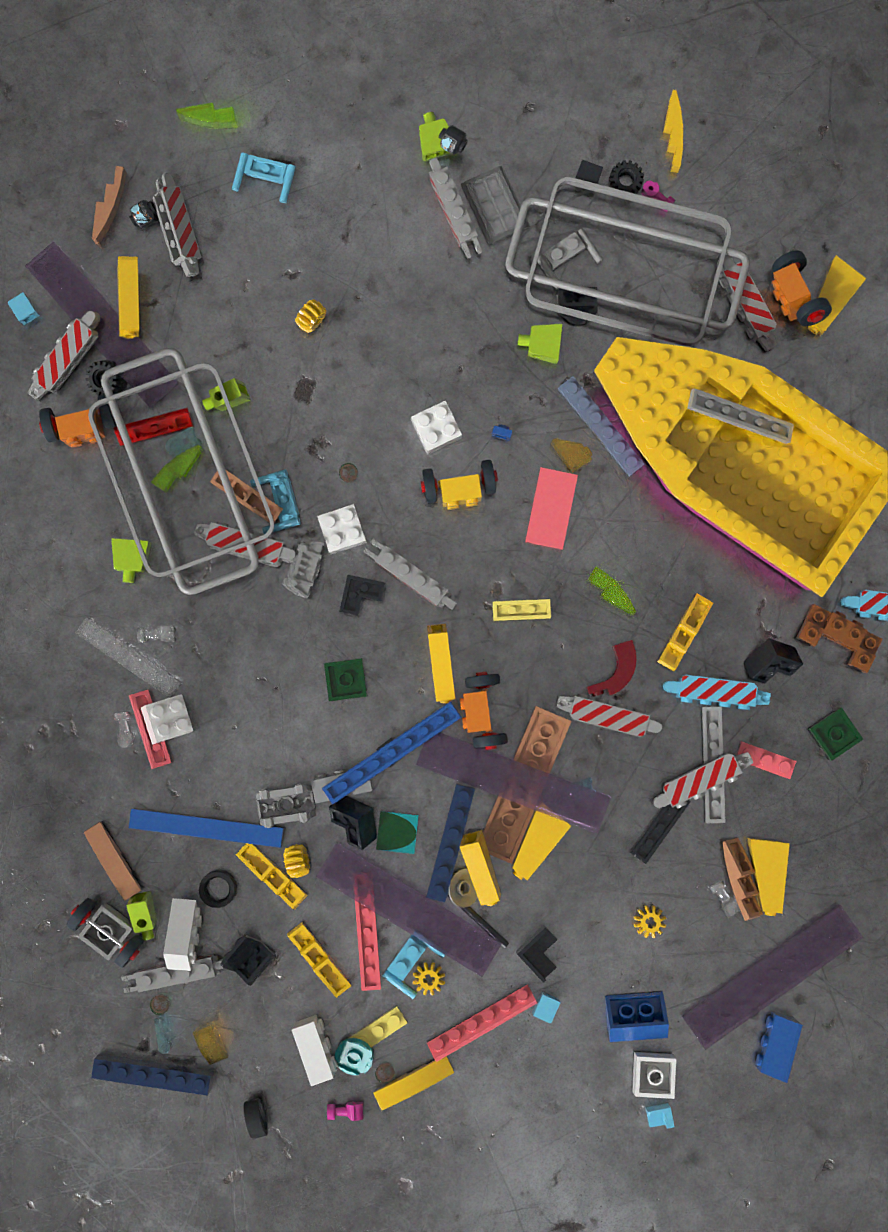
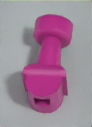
[641,181,676,212]
[327,1101,364,1121]

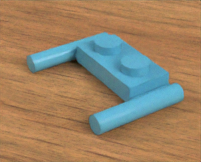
[232,153,296,203]
[250,469,301,534]
[382,929,447,999]

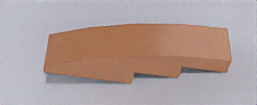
[92,166,127,245]
[210,469,283,523]
[84,821,142,901]
[723,838,763,921]

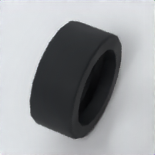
[199,870,237,908]
[243,1098,268,1139]

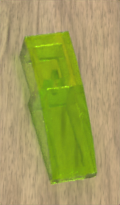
[176,103,238,129]
[151,445,204,493]
[586,566,636,616]

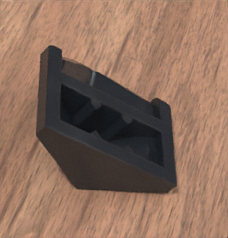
[559,287,598,324]

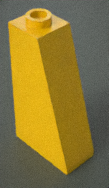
[808,255,866,336]
[117,256,139,339]
[427,623,455,703]
[511,801,571,881]
[460,830,501,906]
[747,838,790,916]

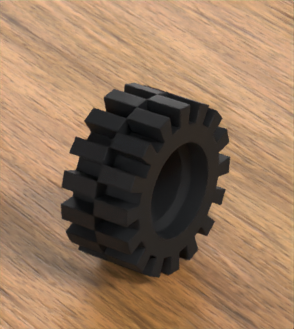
[609,160,644,194]
[85,360,124,395]

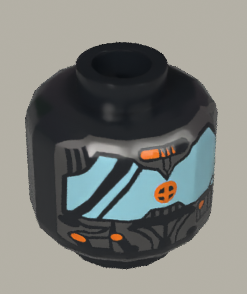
[438,125,468,155]
[129,200,158,228]

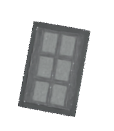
[461,166,530,245]

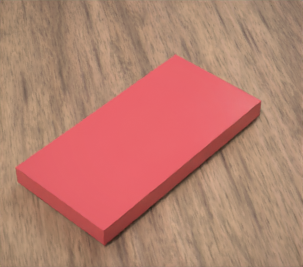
[525,467,578,550]

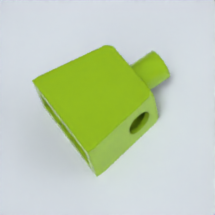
[419,112,450,161]
[518,324,562,364]
[202,378,251,411]
[112,538,151,583]
[126,891,157,941]

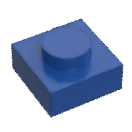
[492,424,512,441]

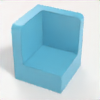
[8,292,40,325]
[532,991,561,1023]
[645,1103,675,1129]

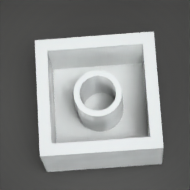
[411,401,462,455]
[317,504,367,555]
[141,694,193,745]
[632,1052,676,1099]

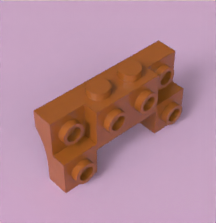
[796,604,883,673]

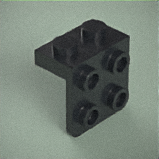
[220,935,276,986]

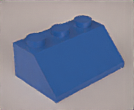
[605,992,669,1042]
[756,1012,803,1083]

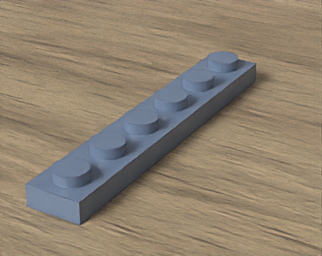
[558,376,644,477]

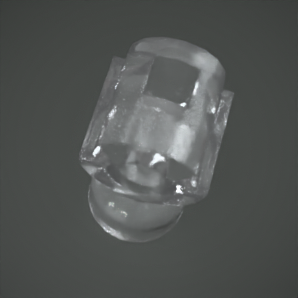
[137,626,174,643]
[114,712,135,748]
[709,880,740,918]

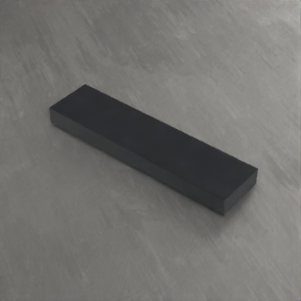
[630,800,691,864]

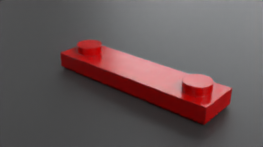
[114,407,194,446]

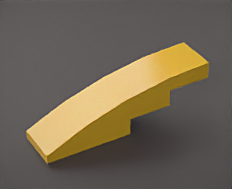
[663,90,683,173]
[657,593,713,671]
[236,843,308,910]
[287,922,352,998]
[373,1056,454,1110]

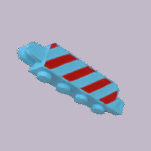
[840,590,888,621]
[663,675,771,710]

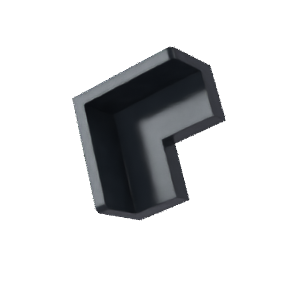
[339,575,386,616]
[744,638,803,684]
[329,796,377,850]
[516,925,557,983]

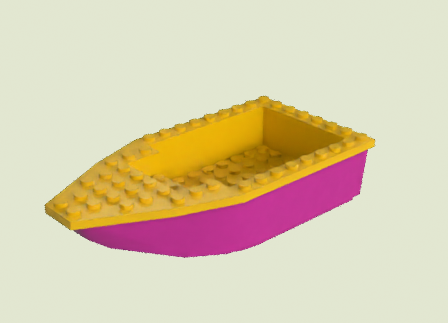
[594,337,888,597]

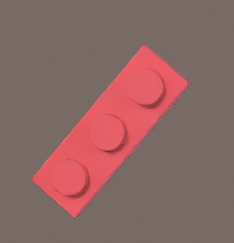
[736,741,796,779]

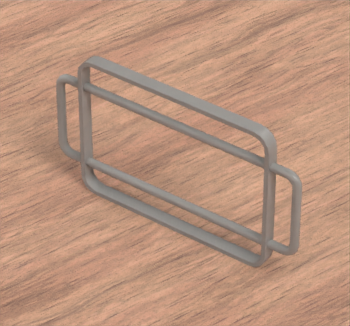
[506,177,750,346]
[88,348,275,595]

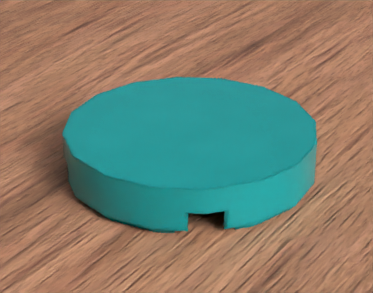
[335,1038,374,1075]

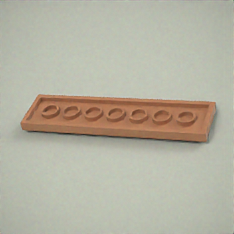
[483,706,571,864]

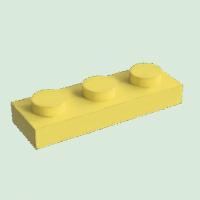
[492,599,551,621]
[348,1006,408,1047]

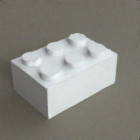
[163,898,202,971]
[292,1015,338,1086]

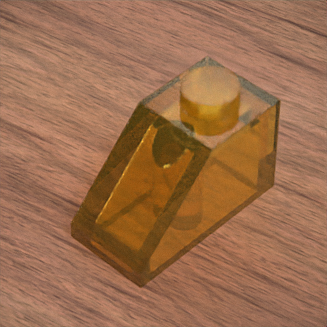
[551,438,592,474]
[193,1021,228,1065]

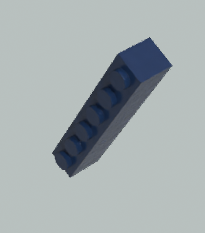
[426,783,475,903]
[91,1054,214,1096]

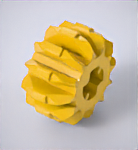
[295,299,327,333]
[283,844,310,878]
[633,905,666,938]
[413,962,445,995]

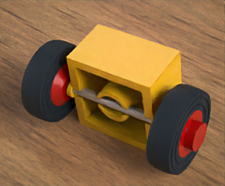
[420,460,498,510]

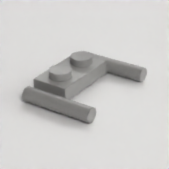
[537,228,603,290]

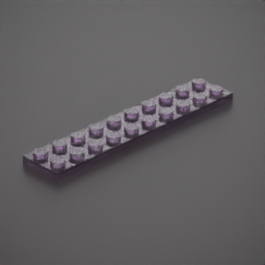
[25,241,179,408]
[416,732,611,834]
[316,842,502,977]
[682,905,863,1050]

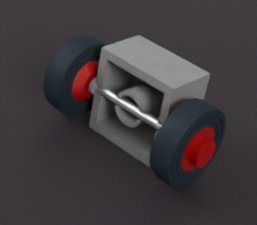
[66,898,144,968]

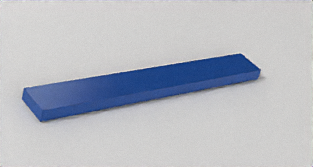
[322,701,462,805]
[129,808,284,848]

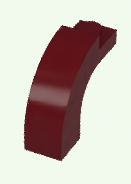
[585,640,637,697]

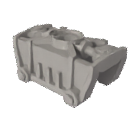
[282,542,324,598]
[256,783,316,828]

